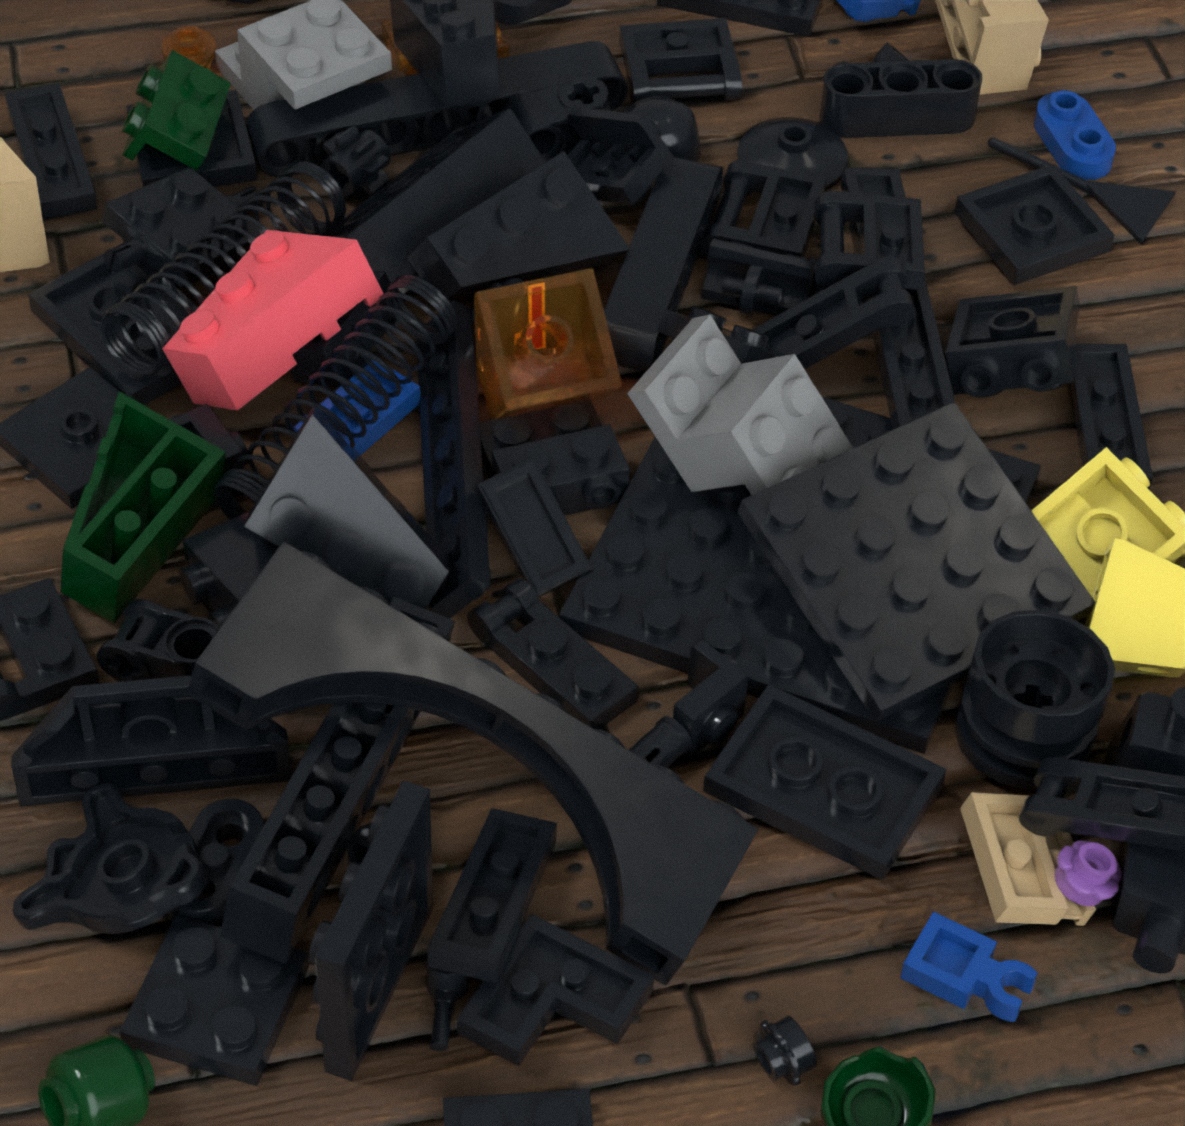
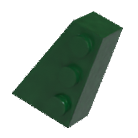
[60,391,226,624]

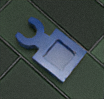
[900,911,1038,1022]

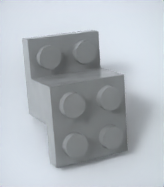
[215,0,392,110]
[627,315,853,495]

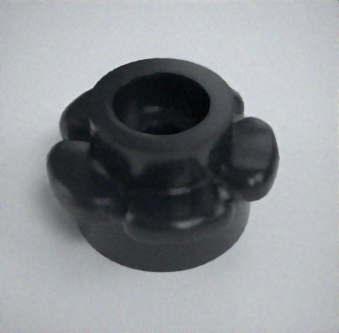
[753,1015,817,1086]

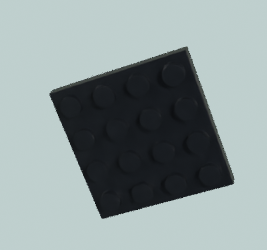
[737,402,1096,722]

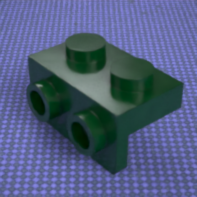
[121,50,231,170]

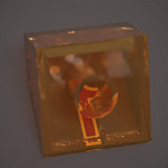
[474,268,623,420]

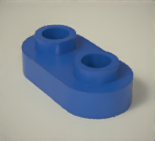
[1034,90,1116,180]

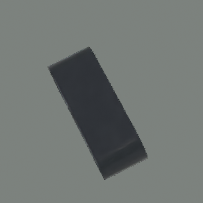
[819,59,982,138]

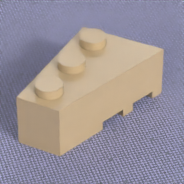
[935,0,1049,95]

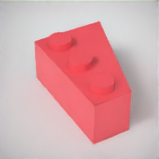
[162,230,384,411]

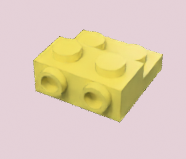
[1032,447,1185,597]

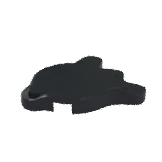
[13,782,209,934]

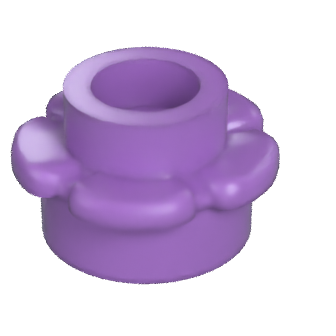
[1055,840,1122,906]

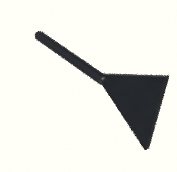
[988,137,1176,244]

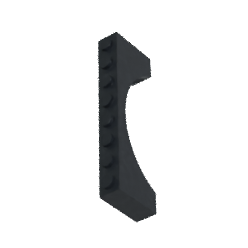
[187,542,758,986]

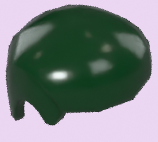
[821,1046,936,1126]

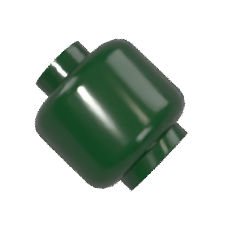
[38,1034,155,1126]

